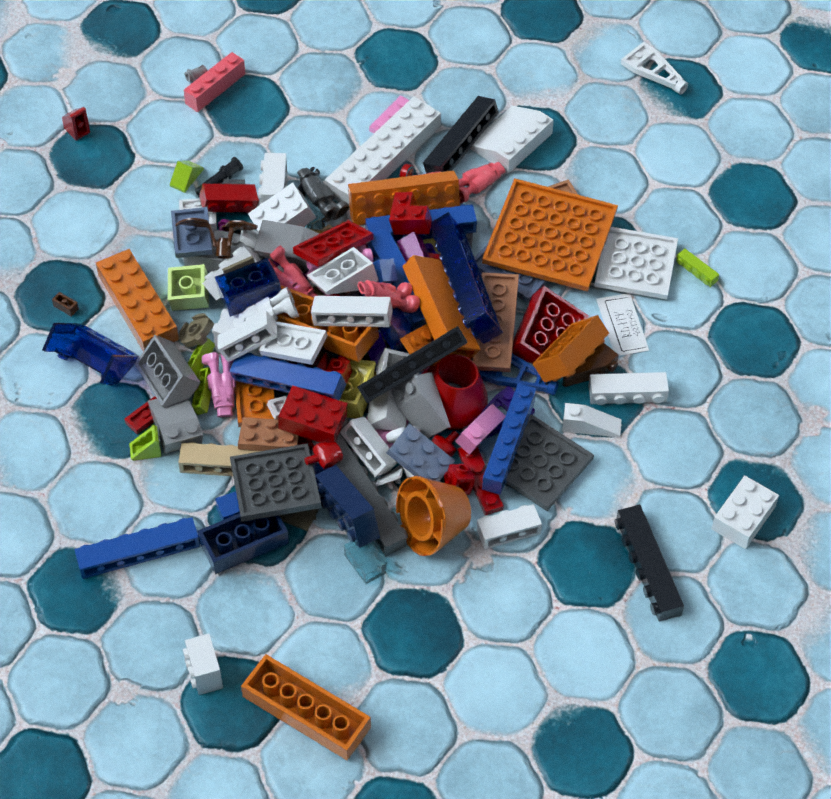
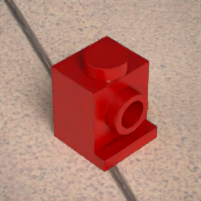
[324,356,352,384]

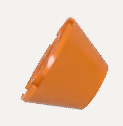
[396,476,471,556]

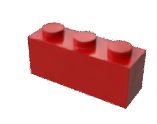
[199,184,259,213]

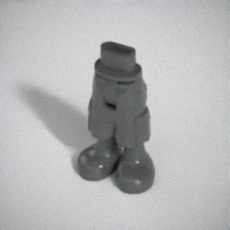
[297,168,349,222]

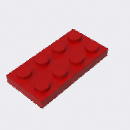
[293,220,373,267]

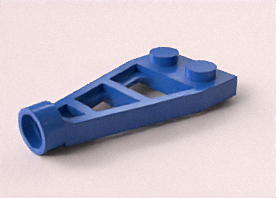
[479,353,559,396]

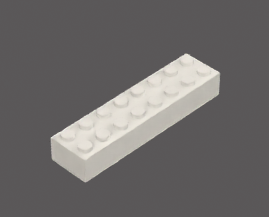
[325,96,441,209]

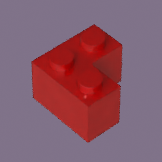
[389,192,432,235]

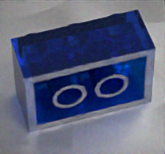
[215,258,282,317]

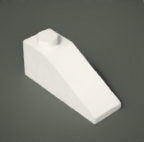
[562,403,621,438]

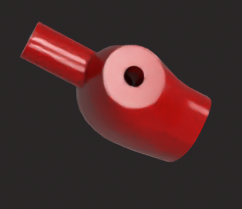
[431,431,459,457]
[304,442,343,469]

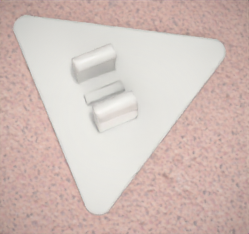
[374,465,403,489]

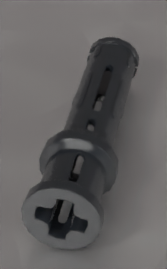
[195,157,243,197]

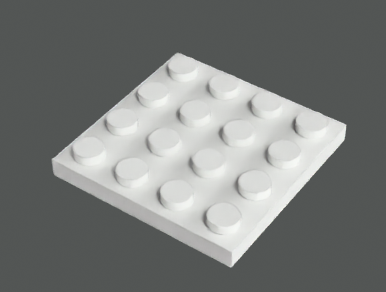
[594,227,678,300]

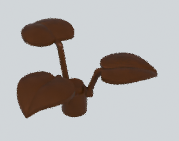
[175,218,258,259]

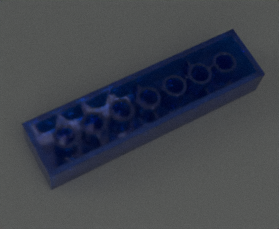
[430,212,503,344]

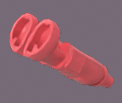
[459,162,506,203]
[258,245,318,297]
[357,280,420,313]

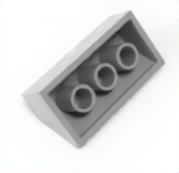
[135,335,201,407]

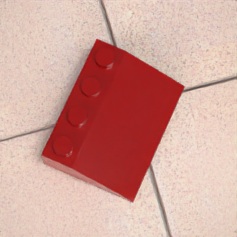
[512,286,589,364]

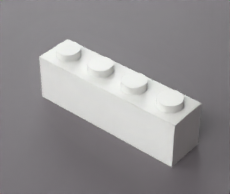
[311,296,393,327]
[589,372,669,405]

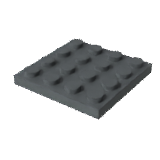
[484,414,594,511]
[230,443,321,522]

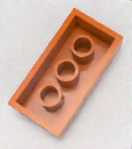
[533,315,609,383]

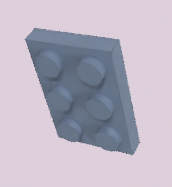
[171,207,213,258]
[386,423,455,481]

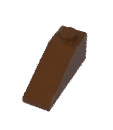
[562,343,619,387]

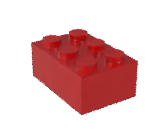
[278,385,348,443]

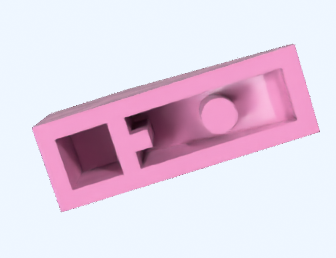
[455,404,505,455]

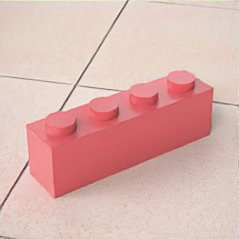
[184,52,245,112]

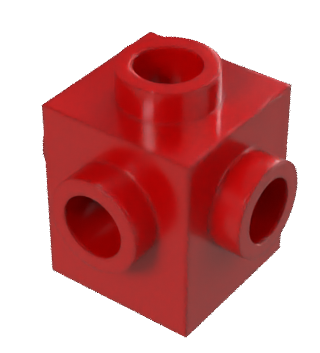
[444,464,475,495]

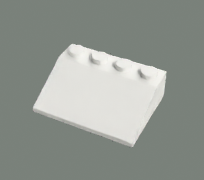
[470,106,554,174]

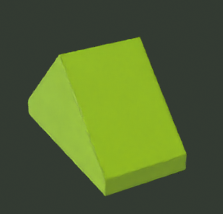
[170,160,204,193]
[129,425,161,461]

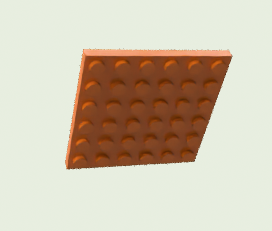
[482,178,618,292]

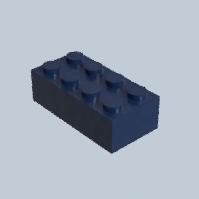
[315,465,380,548]
[197,513,289,574]

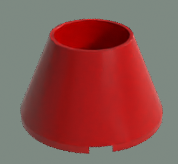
[421,354,488,430]

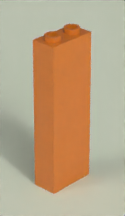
[402,255,480,359]

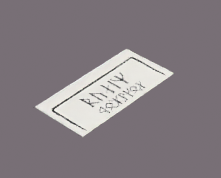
[596,293,649,356]

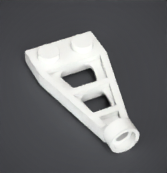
[621,42,688,95]

